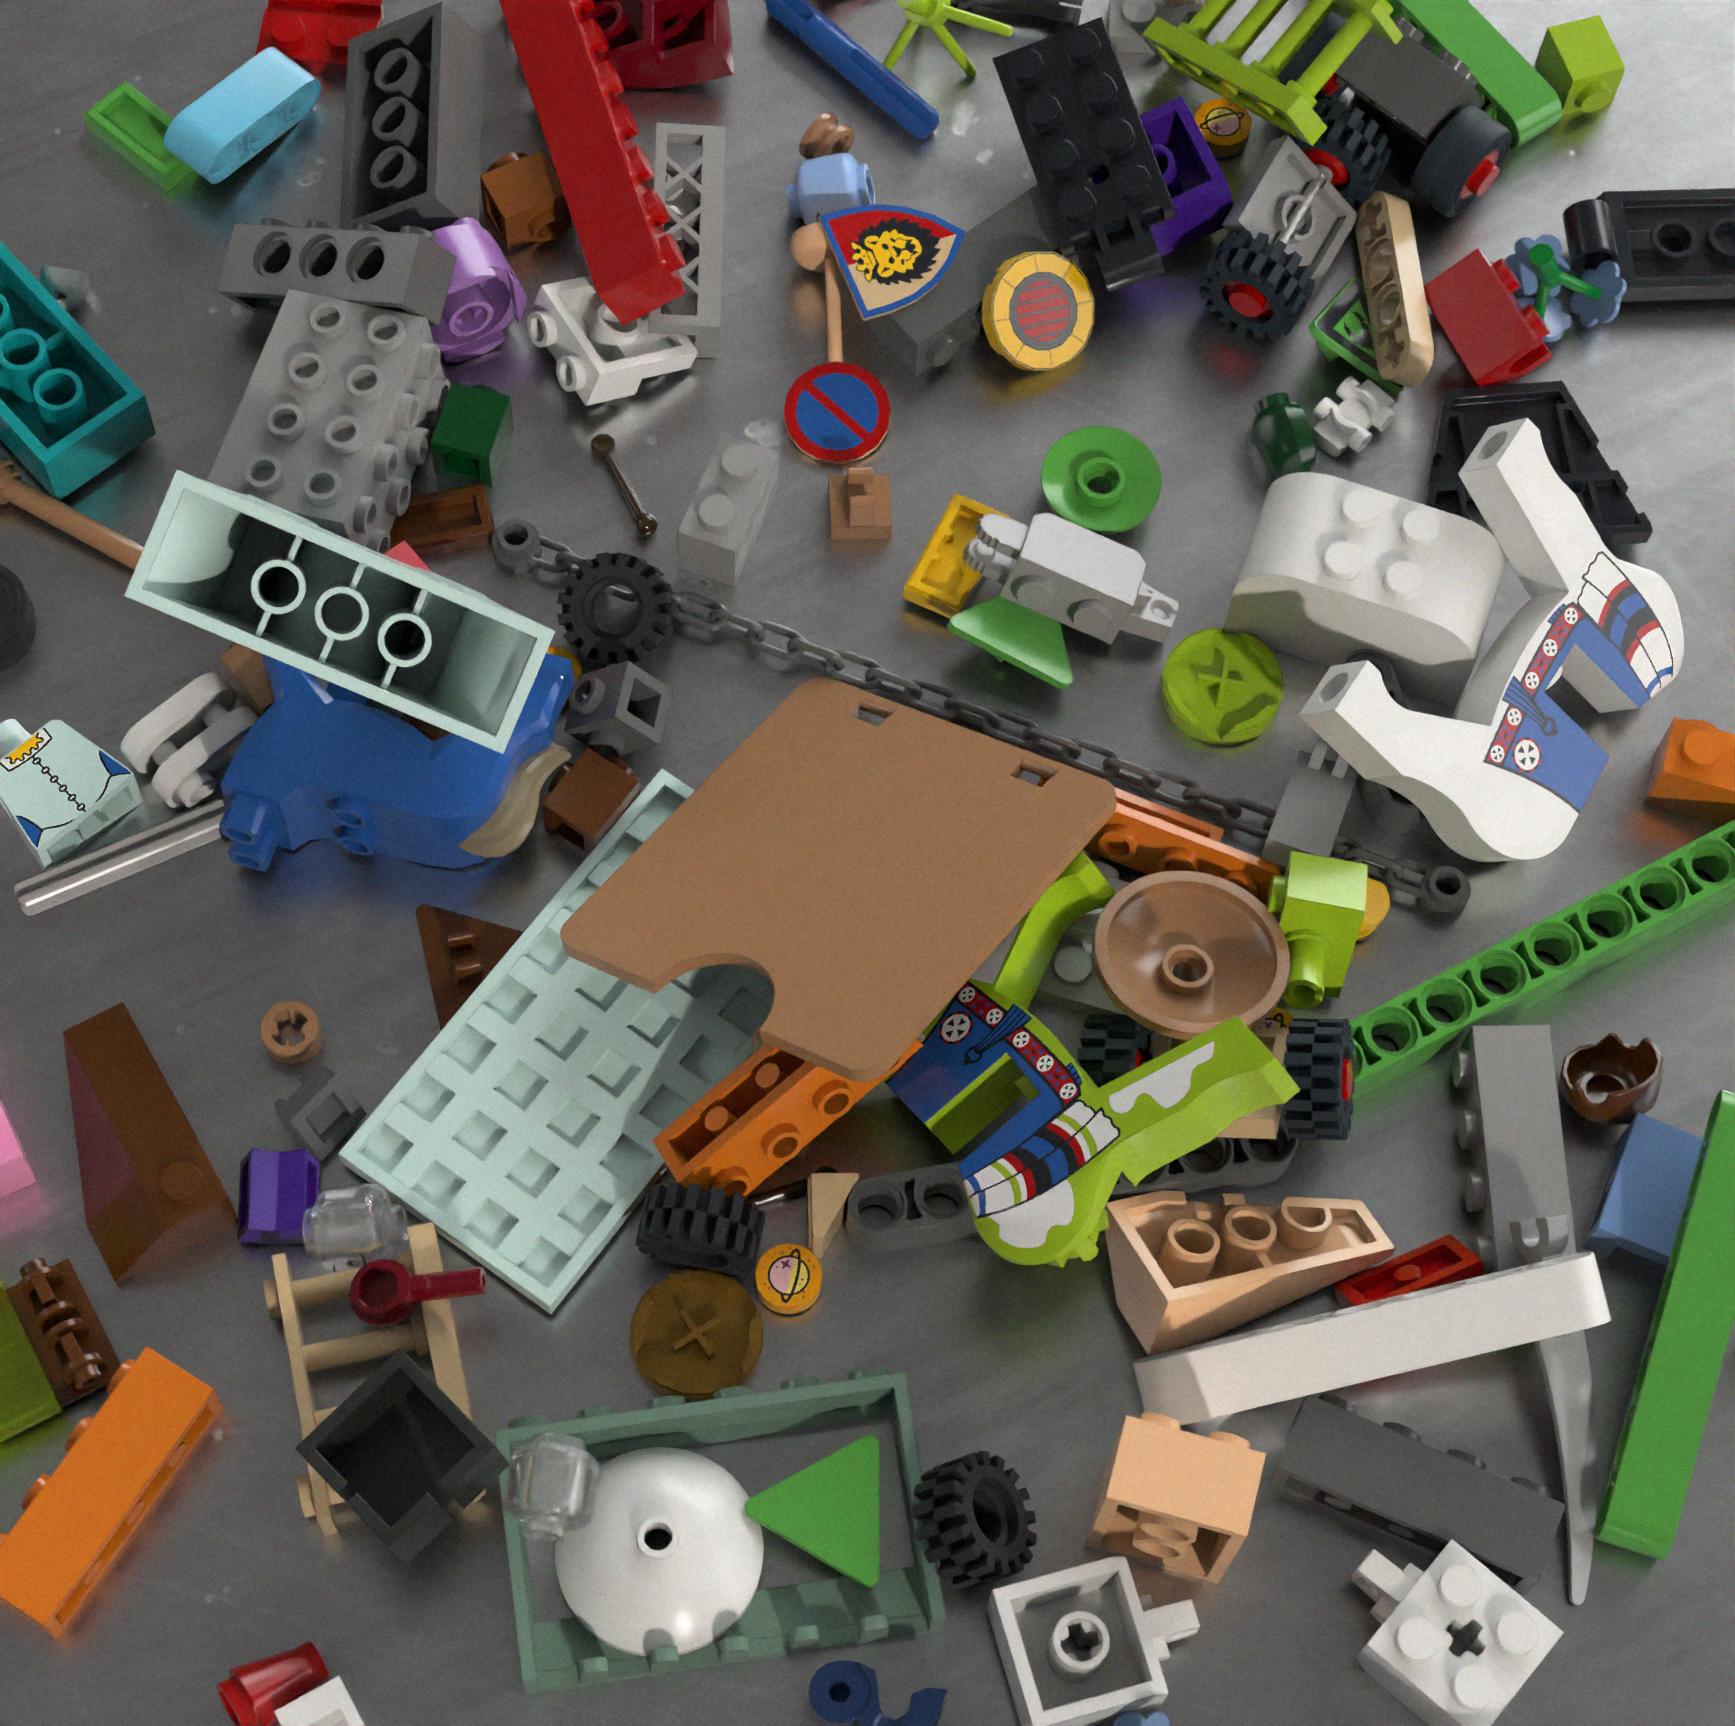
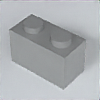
[677,432,779,587]

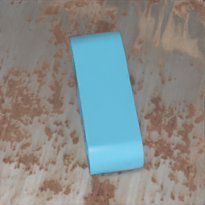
[163,47,321,184]

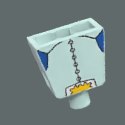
[0,719,143,870]

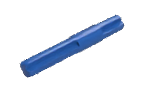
[765,0,940,140]

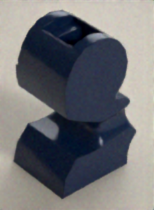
[808,1661,947,1726]

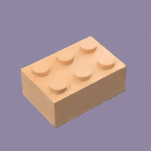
[1085,1412,1266,1584]

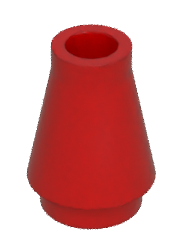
[216,1641,329,1726]

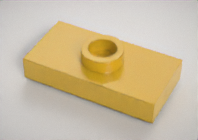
[902,492,1010,619]

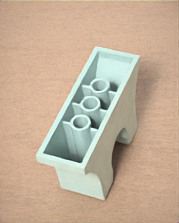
[124,470,555,754]

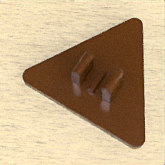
[415,904,524,1030]

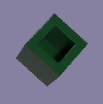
[430,382,514,488]

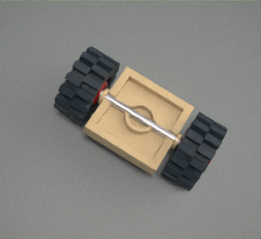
[1077,1014,1355,1140]

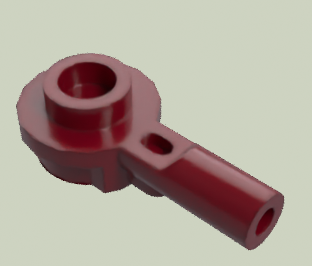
[349,1259,487,1328]

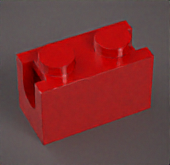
[1424,248,1553,386]

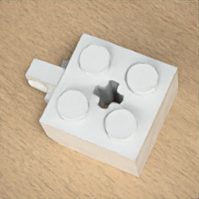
[1350,1539,1564,1726]
[986,1556,1200,1726]

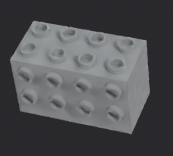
[207,289,451,554]

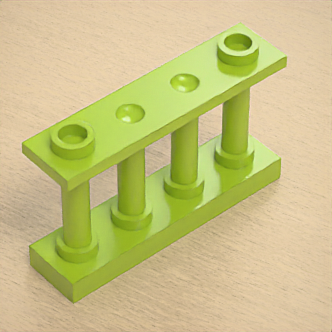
[1142,0,1403,146]

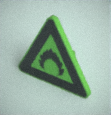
[1308,277,1404,395]

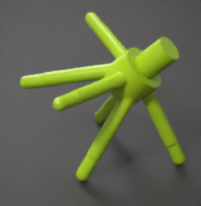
[883,0,1014,78]

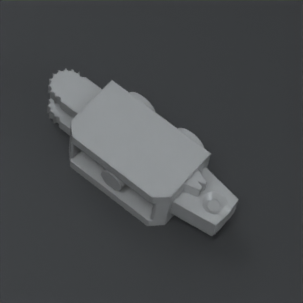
[962,512,1179,644]

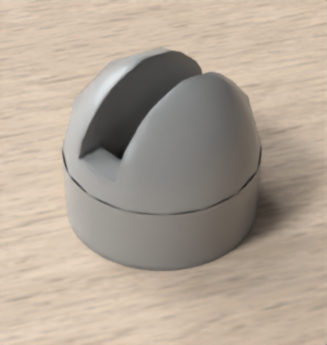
[39,265,90,311]

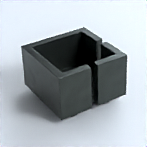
[295,1348,510,1565]

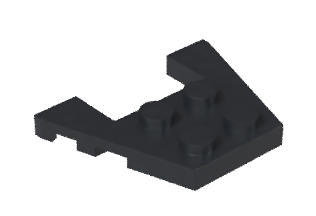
[1424,380,1653,546]

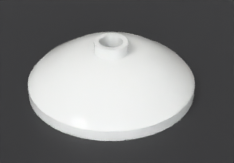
[554,1447,764,1657]

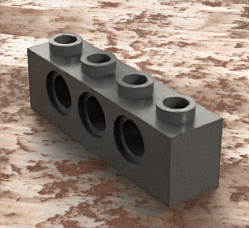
[216,218,457,326]

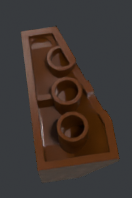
[63,1002,238,1286]

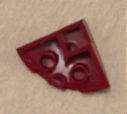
[588,0,734,90]

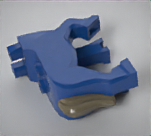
[219,653,575,872]

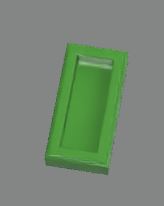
[83,81,193,192]

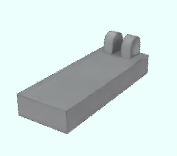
[1260,739,1359,868]

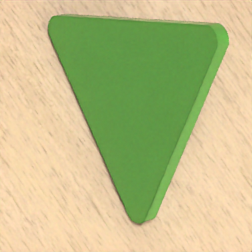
[947,596,1073,690]
[744,1435,880,1588]

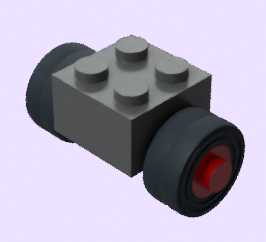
[1277,12,1512,217]

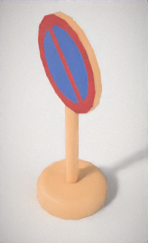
[783,222,891,465]

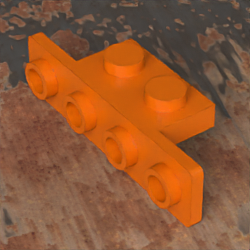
[1037,777,1281,906]

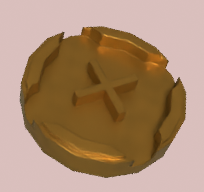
[630,1269,763,1403]

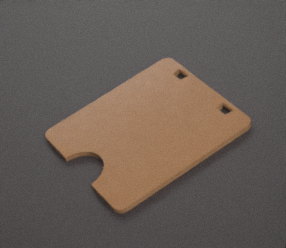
[560,677,1117,1082]

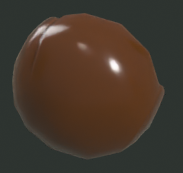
[1559,1033,1664,1125]

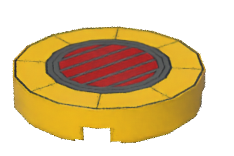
[982,252,1095,370]

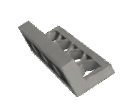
[648,122,726,359]

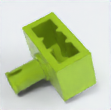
[1266,851,1368,1009]

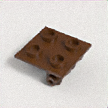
[0,1258,121,1439]

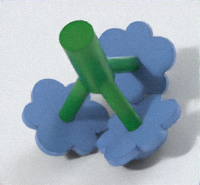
[1504,234,1627,342]

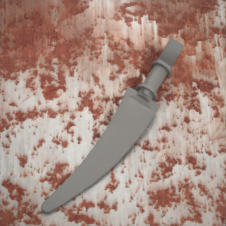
[1509,1214,1598,1605]

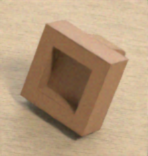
[828,467,892,540]

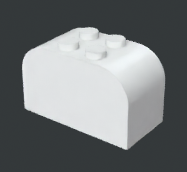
[1223,472,1506,708]

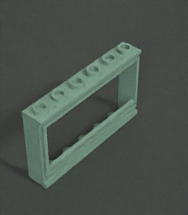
[493,1367,946,1695]

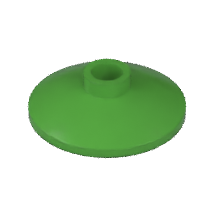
[1040,426,1162,534]

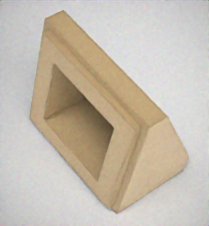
[806,1173,860,1258]

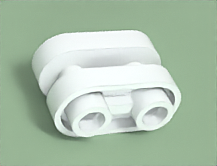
[120,672,260,808]

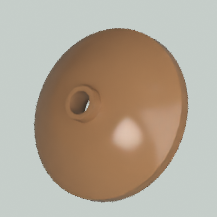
[1092,871,1290,1041]

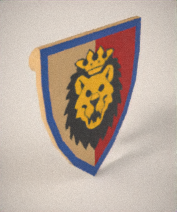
[818,204,966,321]

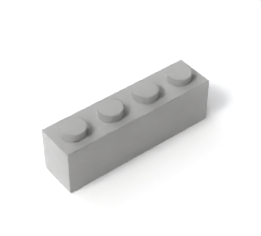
[1452,1025,1577,1275]

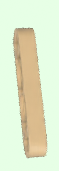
[1355,190,1434,387]

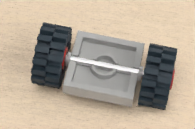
[1198,99,1391,340]

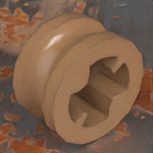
[799,112,855,159]
[260,1001,322,1067]

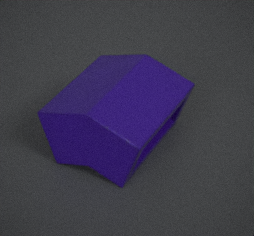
[237,1149,320,1246]

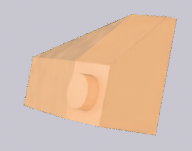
[1104,1190,1395,1356]

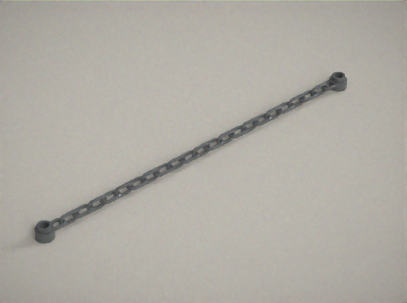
[492,519,1471,922]

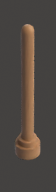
[0,455,144,570]

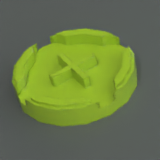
[1160,628,1284,746]

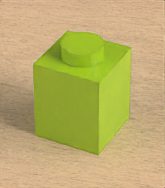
[1535,15,1626,115]

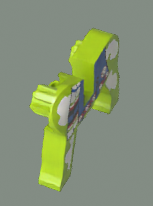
[883,851,1300,1268]

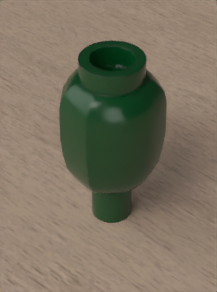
[1252,392,1317,479]

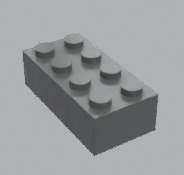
[340,1,484,232]

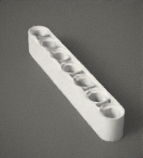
[1132,1251,1611,1425]

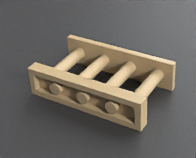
[263,1222,488,1536]

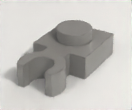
[1107,0,1203,55]

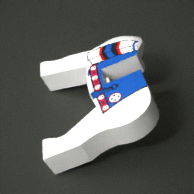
[1298,417,1684,862]

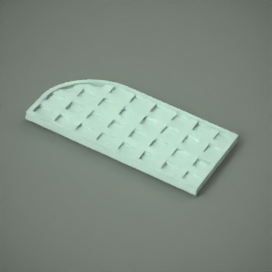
[338,768,775,1314]

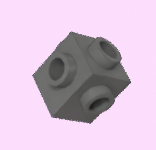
[564,661,673,759]

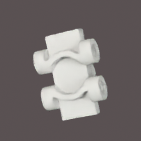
[1312,376,1396,457]

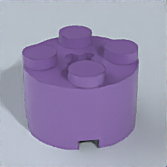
[429,217,527,362]

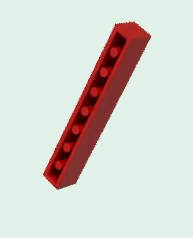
[499,0,686,326]

